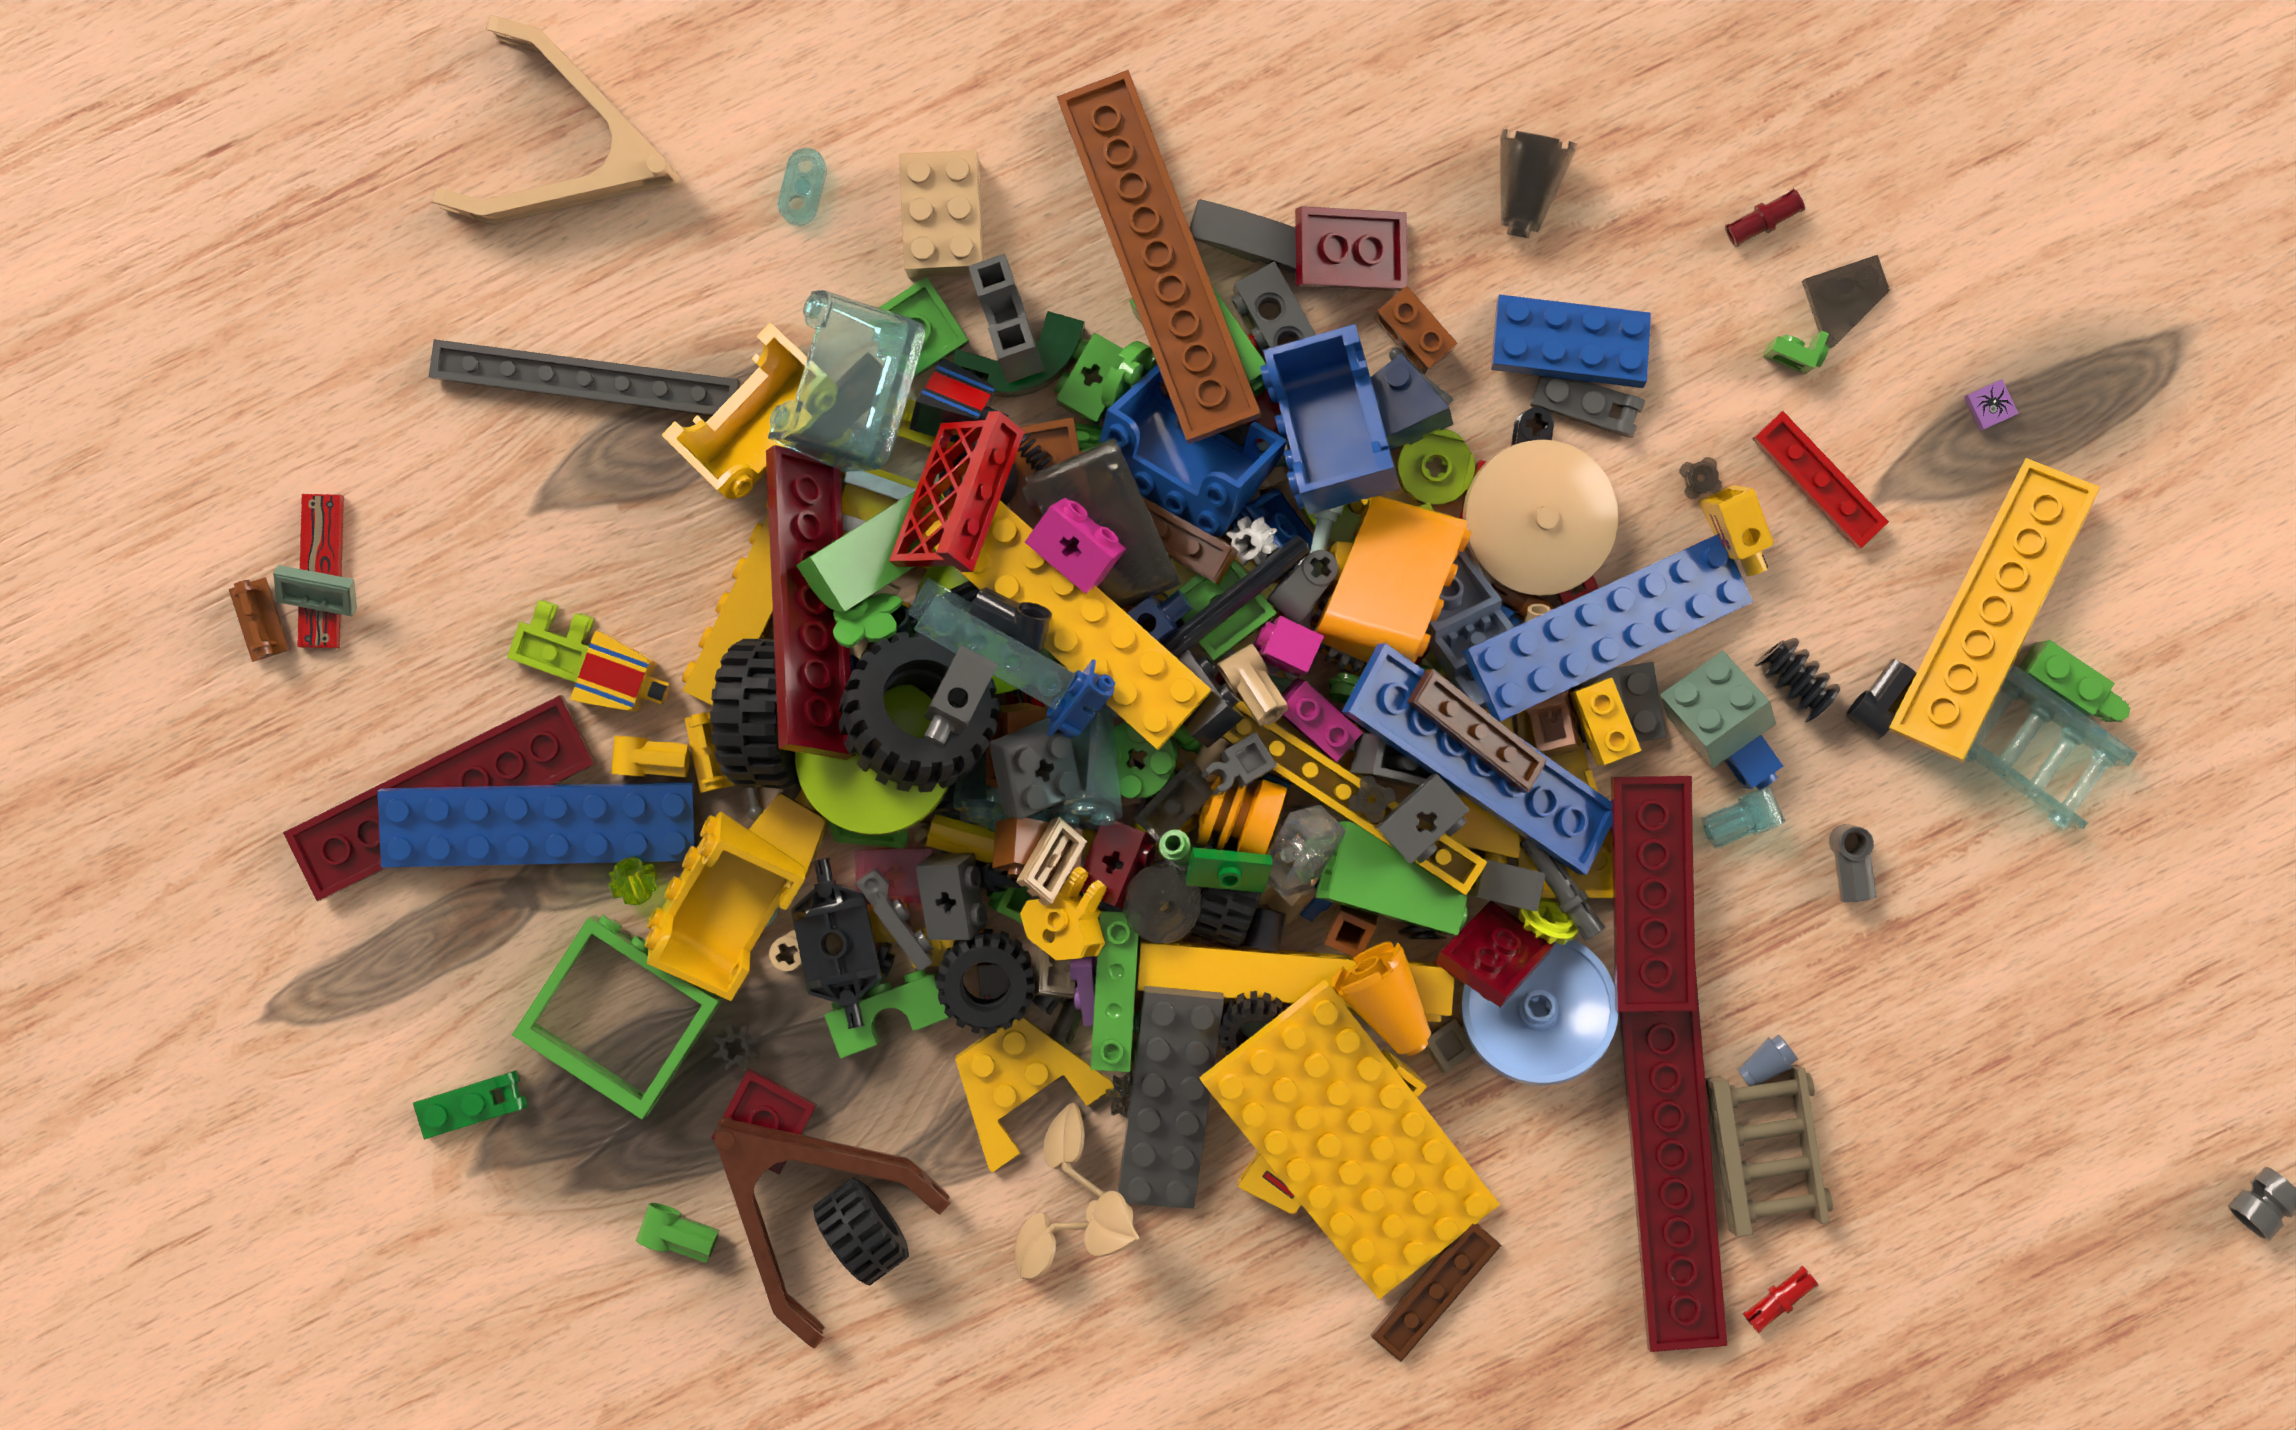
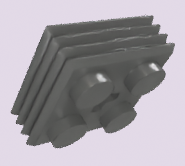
[989,718,1081,820]

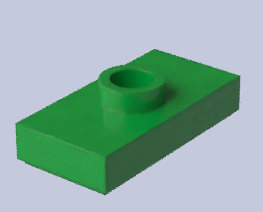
[1185,847,1273,893]

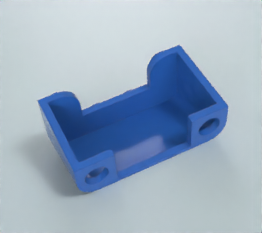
[1096,365,1287,537]

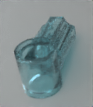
[1701,786,1786,848]

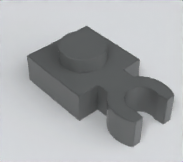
[1201,732,1277,796]

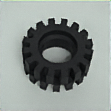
[1220,991,1287,1055]

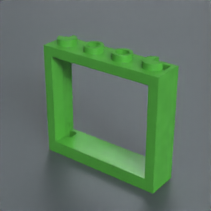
[512,914,724,1119]

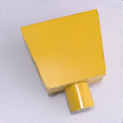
[749,789,829,878]

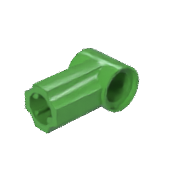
[636,1202,720,1263]

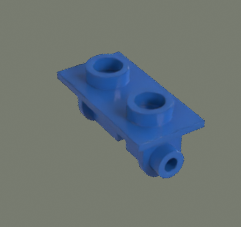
[1046,659,1115,738]

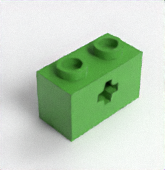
[1054,332,1124,426]

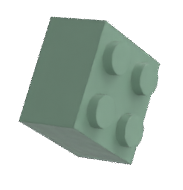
[1660,650,1776,768]

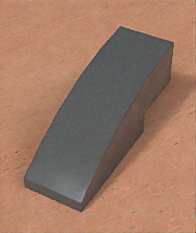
[1189,199,1296,274]

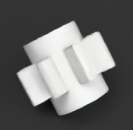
[1227,516,1278,565]

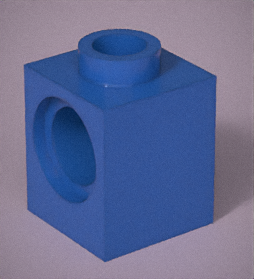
[1724,735,1784,790]

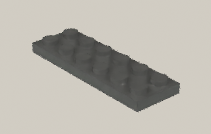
[1117,986,1224,1209]

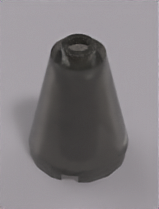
[1500,129,1577,239]

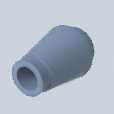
[1738,1034,1798,1086]

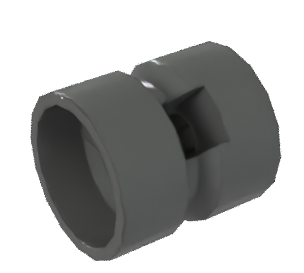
[2228,1167,2296,1241]

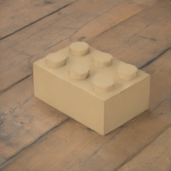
[899,150,984,278]

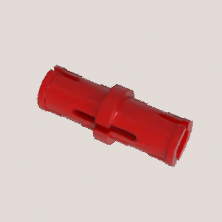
[1742,1265,1819,1334]

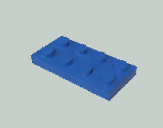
[1491,294,1651,388]

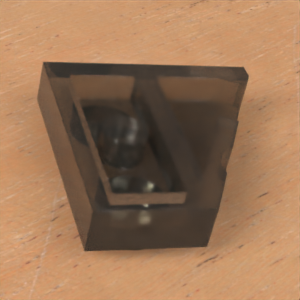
[1802,255,1890,349]

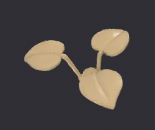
[1015,1102,1139,1279]

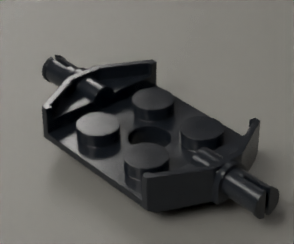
[791,858,887,1029]

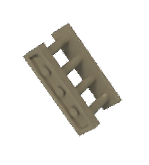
[1705,1064,1833,1237]

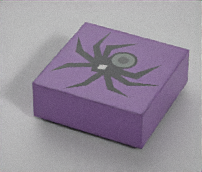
[1964,379,2019,431]

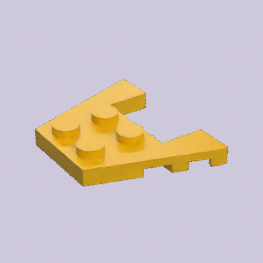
[955,1016,1115,1173]

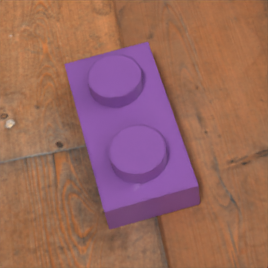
[1070,956,1097,1026]

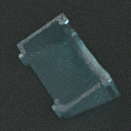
[768,290,925,472]

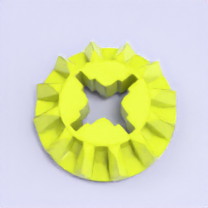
[1518,898,1578,945]

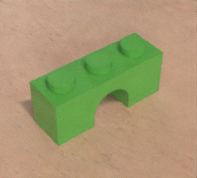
[824,969,948,1058]

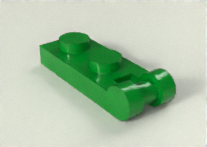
[413,1070,528,1140]

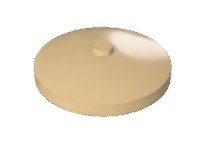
[1463,440,1618,595]

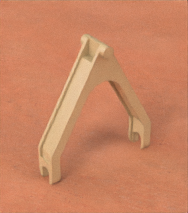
[432,15,680,225]

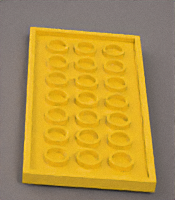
[1199,979,1500,1300]

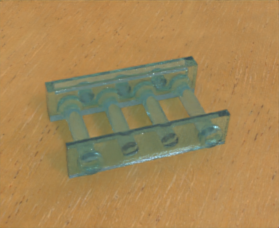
[908,578,1076,710]
[1965,664,2138,830]

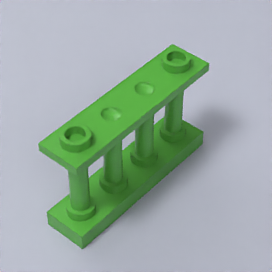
[1091,909,1140,1072]

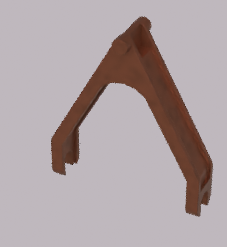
[714,1116,951,1349]

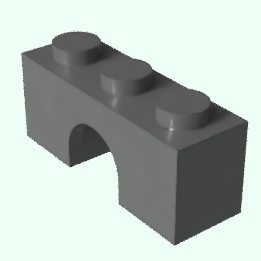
[968,254,1044,383]

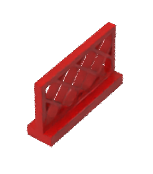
[889,411,1025,572]

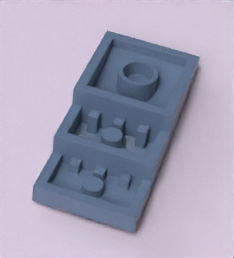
[1425,550,1514,710]

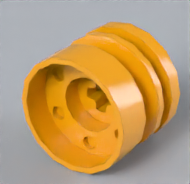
[1197,775,1287,854]

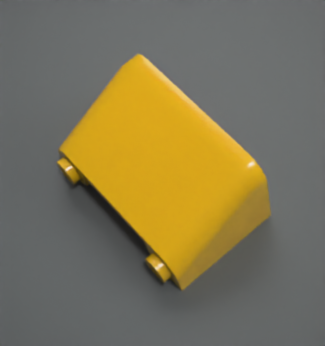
[662,323,837,499]

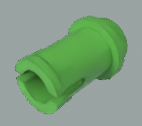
[1159,830,1193,867]

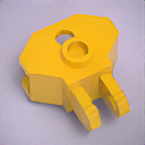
[1020,866,1107,960]

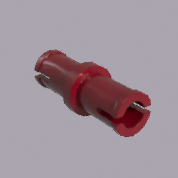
[1725,188,1805,247]

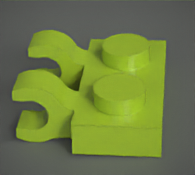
[507,600,595,682]

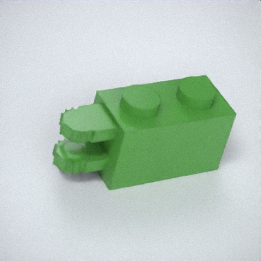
[2014,640,2131,722]

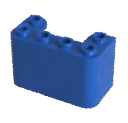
[1260,324,1400,515]

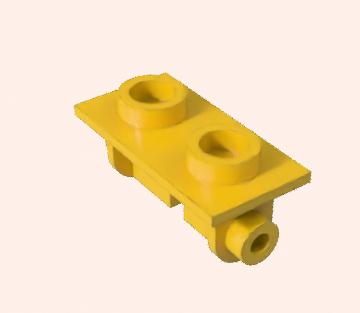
[684,712,735,793]

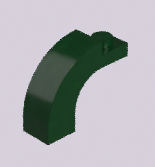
[953,311,1085,397]

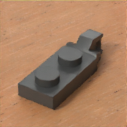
[856,868,934,971]

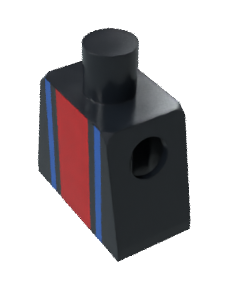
[909,358,1009,443]

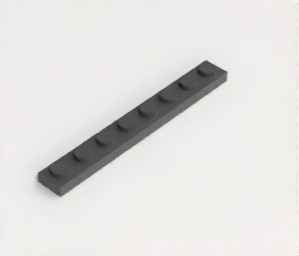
[429,339,741,416]

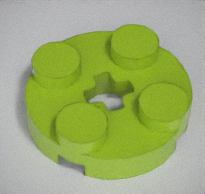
[1397,428,1475,506]

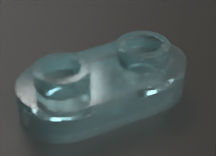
[778,148,827,226]

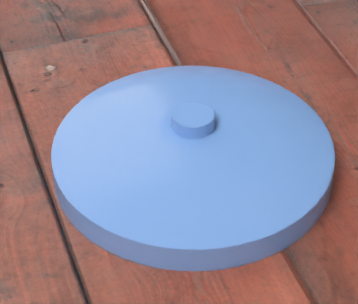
[1461,939,1618,1086]

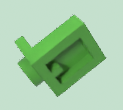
[1763,330,1830,374]

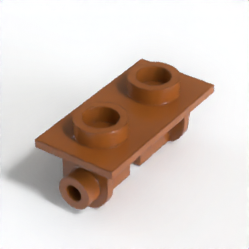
[229,577,290,662]

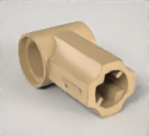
[1217,644,1288,726]

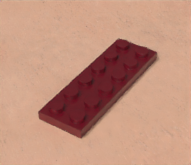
[1611,776,1696,1012]

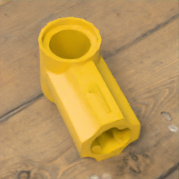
[611,735,691,777]

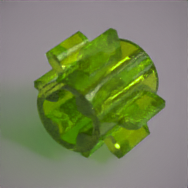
[608,857,658,905]

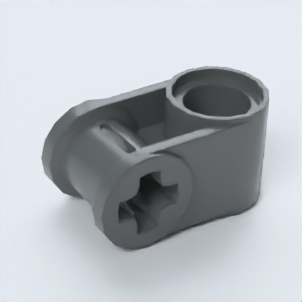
[1266,550,1338,624]

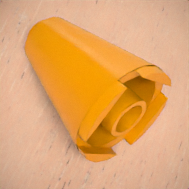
[1332,942,1431,1056]

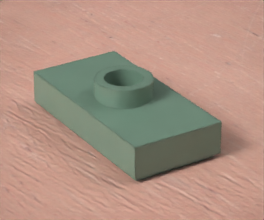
[273,565,357,617]

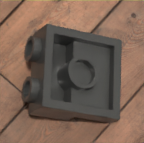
[1571,662,1666,750]

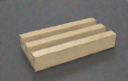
[1016,817,1087,906]

